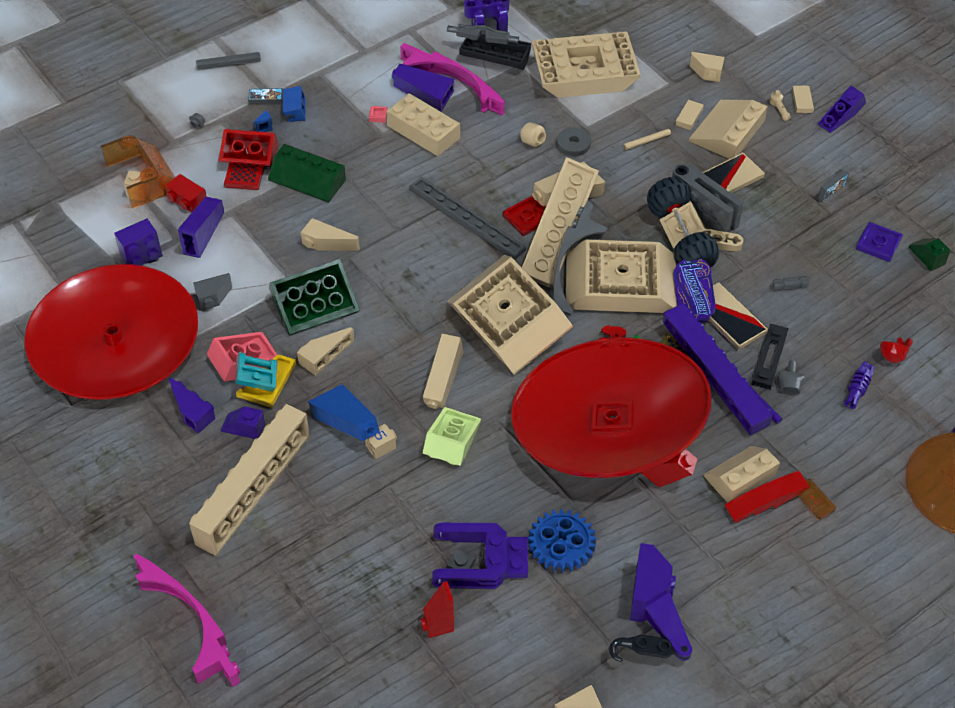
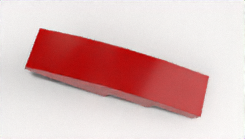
[724,471,810,523]

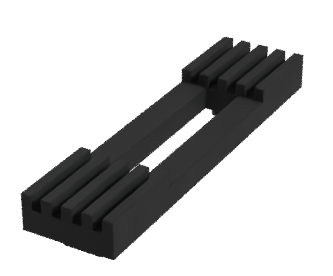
[752,323,789,390]

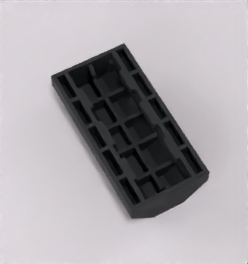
[459,35,531,70]

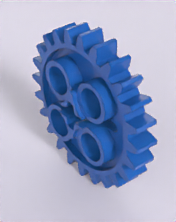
[528,509,596,573]

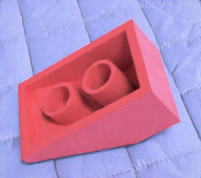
[207,332,277,382]

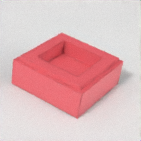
[369,106,388,123]

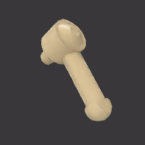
[769,90,790,121]

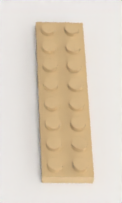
[521,157,599,287]

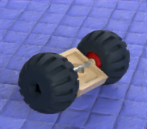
[647,177,719,268]

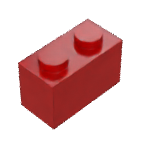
[165,174,207,213]

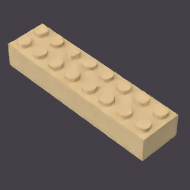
[189,404,310,556]

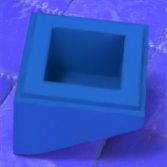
[253,111,273,132]

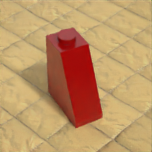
[640,449,698,488]

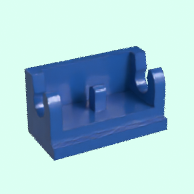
[283,86,306,122]

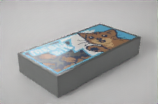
[248,88,283,104]
[818,170,849,202]

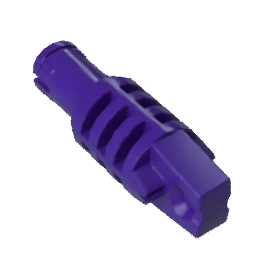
[844,361,874,409]

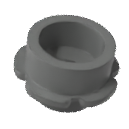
[189,113,205,129]

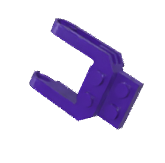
[432,522,528,589]

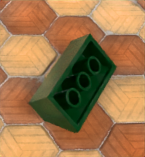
[268,144,346,203]

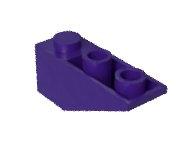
[818,86,866,133]
[169,378,215,434]

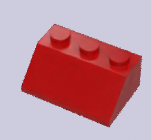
[218,129,278,166]

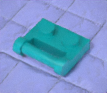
[235,352,277,392]

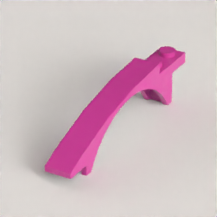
[400,43,505,115]
[134,554,241,687]

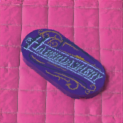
[674,259,716,323]

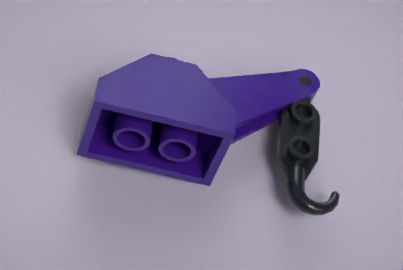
[609,543,692,662]

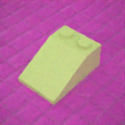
[423,407,481,466]

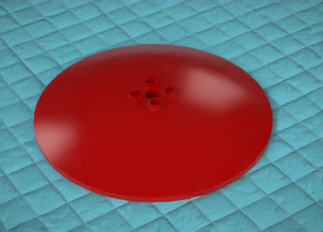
[511,338,711,478]

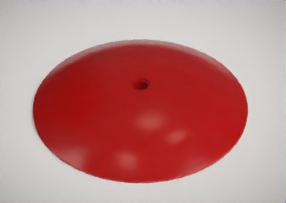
[25,264,198,400]

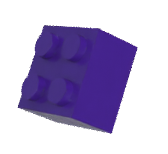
[114,218,163,266]

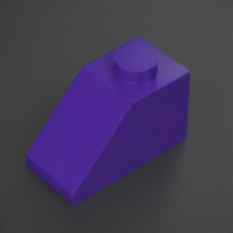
[221,406,265,439]

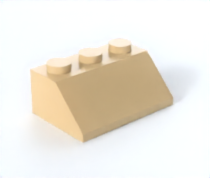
[704,446,780,503]

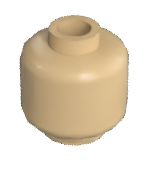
[520,122,546,147]

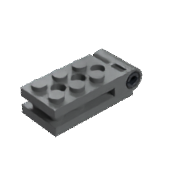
[672,164,744,233]

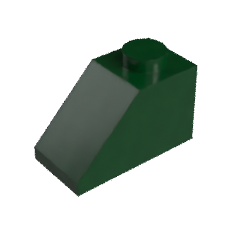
[908,238,951,271]

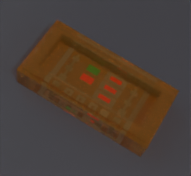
[797,478,837,521]

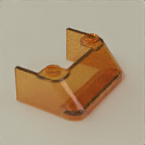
[101,135,175,209]

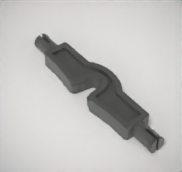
[447,24,519,44]

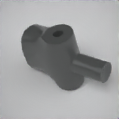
[778,360,805,395]

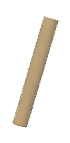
[623,128,671,150]

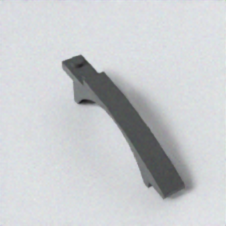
[549,201,607,319]

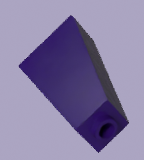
[392,64,454,112]
[178,197,224,258]

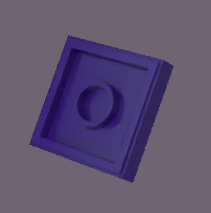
[856,222,903,262]

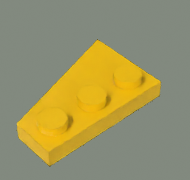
[236,354,296,408]

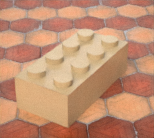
[387,93,460,156]

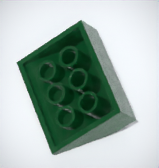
[269,259,360,335]

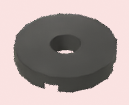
[557,128,591,156]

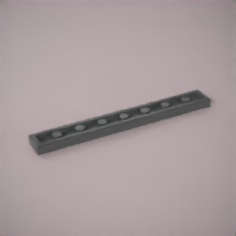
[409,176,526,260]

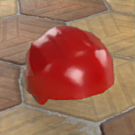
[880,337,913,363]

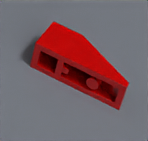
[420,581,454,638]

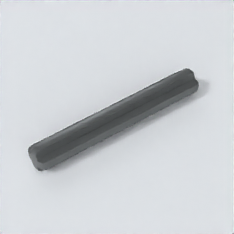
[196,52,261,70]

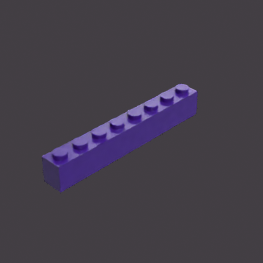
[663,303,772,436]

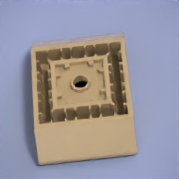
[531,32,641,98]
[566,239,677,313]
[447,255,573,375]

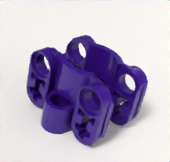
[464,0,510,32]

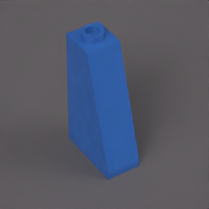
[308,384,380,441]

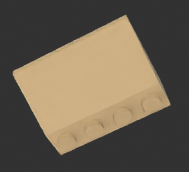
[689,100,768,159]

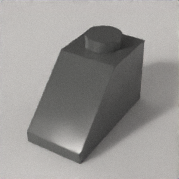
[193,273,232,310]

